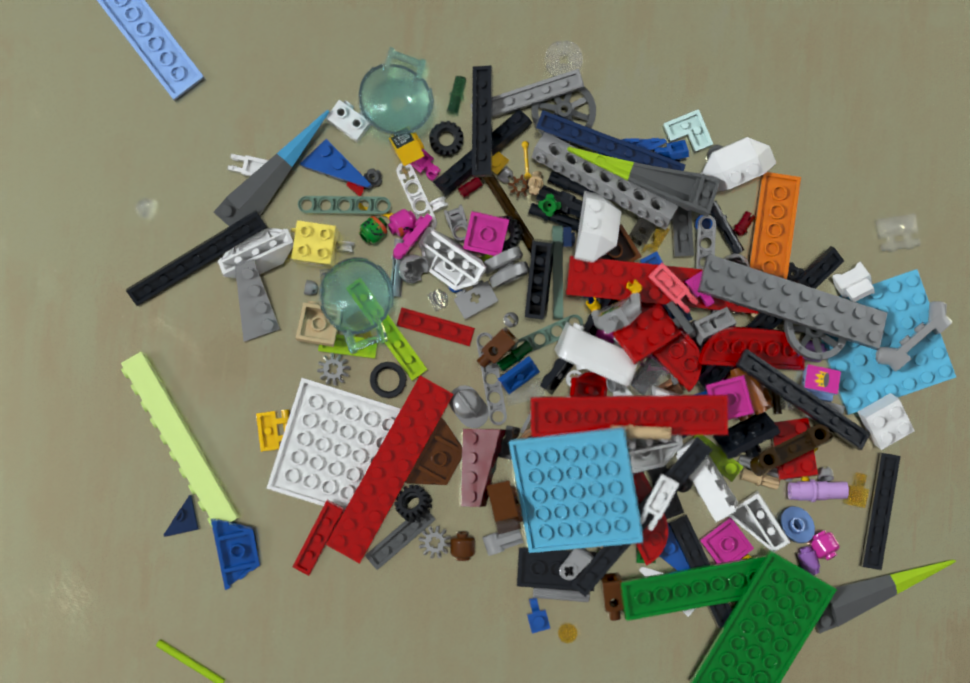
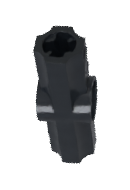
[536,185,583,218]

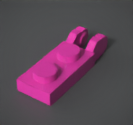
[393,213,433,260]

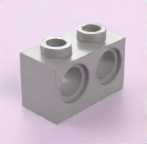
[692,307,737,348]

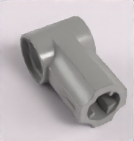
[482,529,524,556]

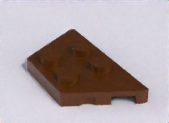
[405,418,462,485]

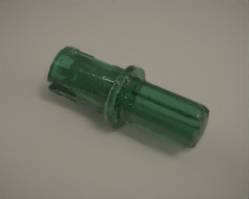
[446,76,466,114]

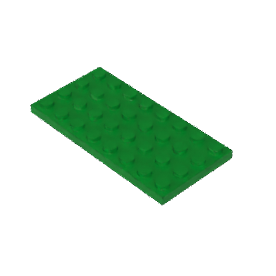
[690,550,837,683]

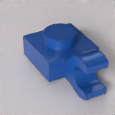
[654,140,689,160]
[527,598,551,634]

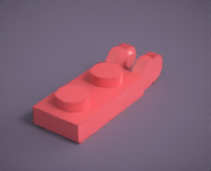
[648,263,699,314]

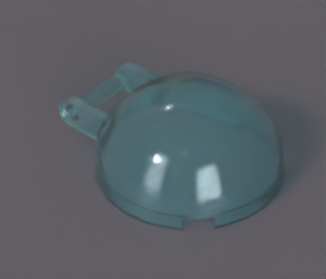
[358,47,434,136]
[318,257,394,354]

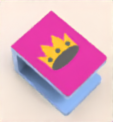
[800,364,841,402]

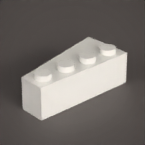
[676,436,738,522]

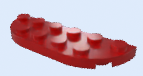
[639,302,701,392]
[698,327,805,370]
[632,471,668,566]

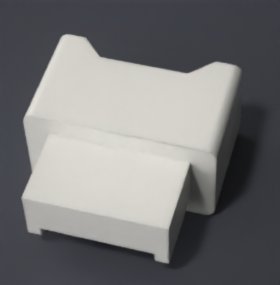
[832,262,875,302]

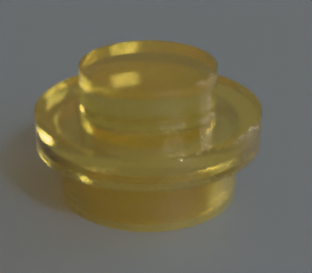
[558,624,577,643]

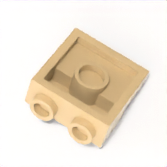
[296,301,341,347]

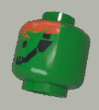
[359,216,388,244]

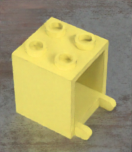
[287,220,339,269]

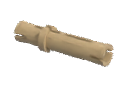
[611,424,671,440]

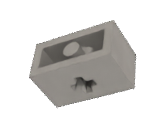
[454,280,498,320]

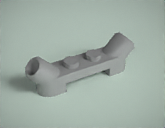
[876,301,953,372]

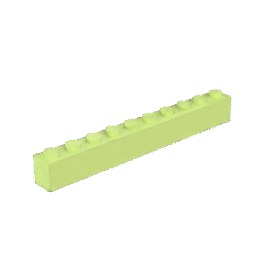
[121,352,240,527]

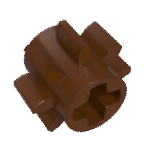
[508,175,529,199]

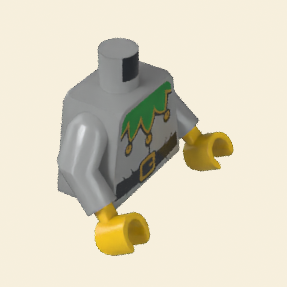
[586,279,642,334]

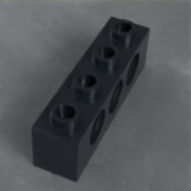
[525,239,555,320]

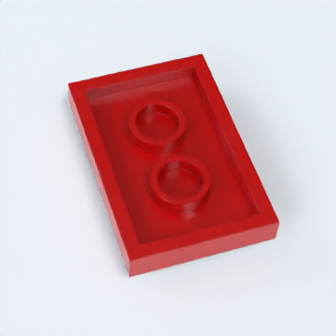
[612,303,682,364]
[772,418,818,481]

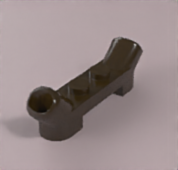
[750,424,833,476]

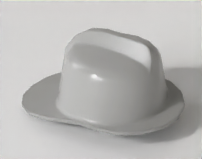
[449,385,489,428]

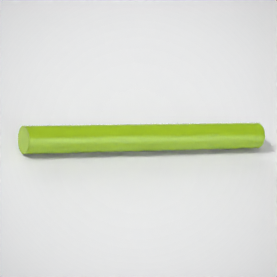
[156,640,225,683]

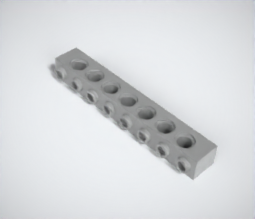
[531,132,679,230]

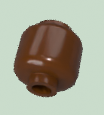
[450,531,475,561]

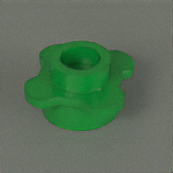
[538,194,561,217]

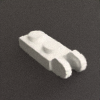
[228,154,268,176]
[640,474,679,531]

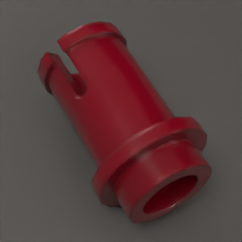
[458,177,483,198]
[734,211,756,237]

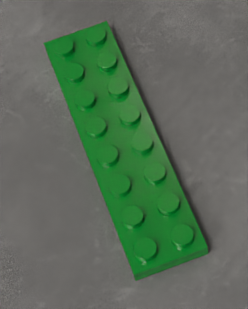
[620,555,766,621]

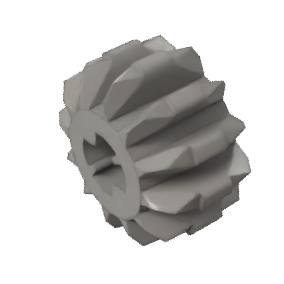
[317,353,350,386]
[419,526,451,559]

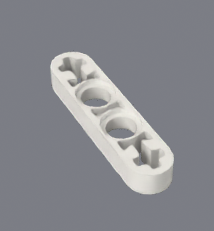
[396,163,437,230]

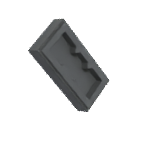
[666,301,696,339]

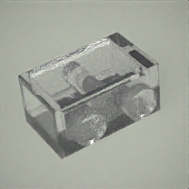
[629,355,669,396]

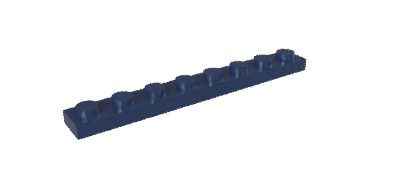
[536,110,686,171]

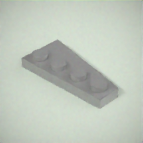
[235,259,280,341]

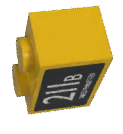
[389,128,425,166]

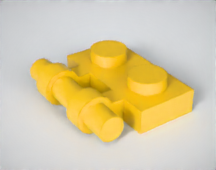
[256,409,290,452]

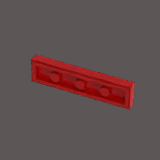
[396,307,475,347]
[292,499,345,576]

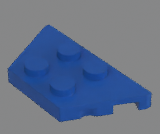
[211,518,260,590]

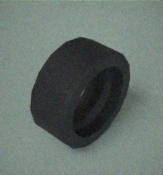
[370,362,407,398]

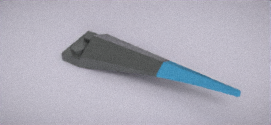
[213,110,329,226]

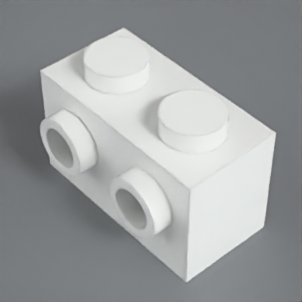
[326,100,371,143]

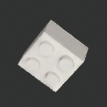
[858,393,915,450]

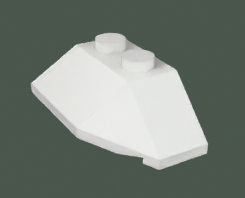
[701,137,776,192]
[574,191,621,263]
[418,227,487,291]
[218,228,294,278]
[626,435,683,473]

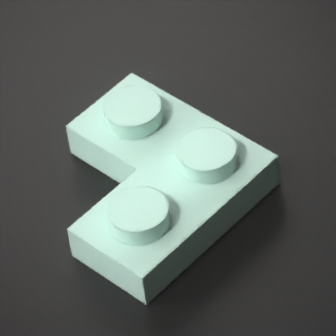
[663,109,713,152]

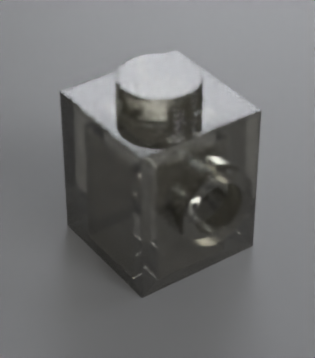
[629,217,656,247]

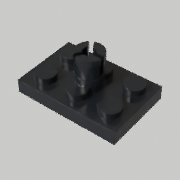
[713,412,780,460]

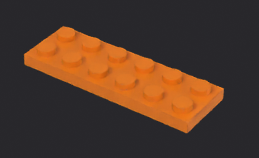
[749,172,801,279]

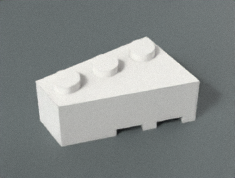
[728,491,790,552]

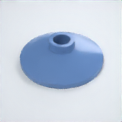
[781,506,815,543]

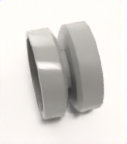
[483,246,530,289]

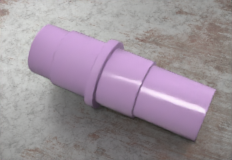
[788,479,849,502]

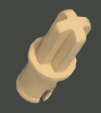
[528,171,544,195]
[741,468,780,489]

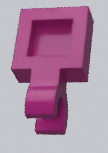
[410,149,441,181]
[684,271,715,307]

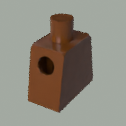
[477,327,519,368]
[600,572,623,621]

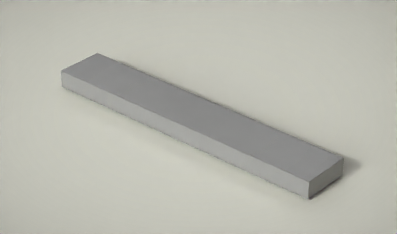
[470,69,585,118]

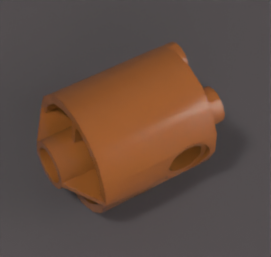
[725,368,774,421]

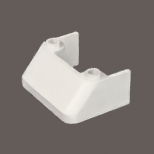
[554,322,637,387]

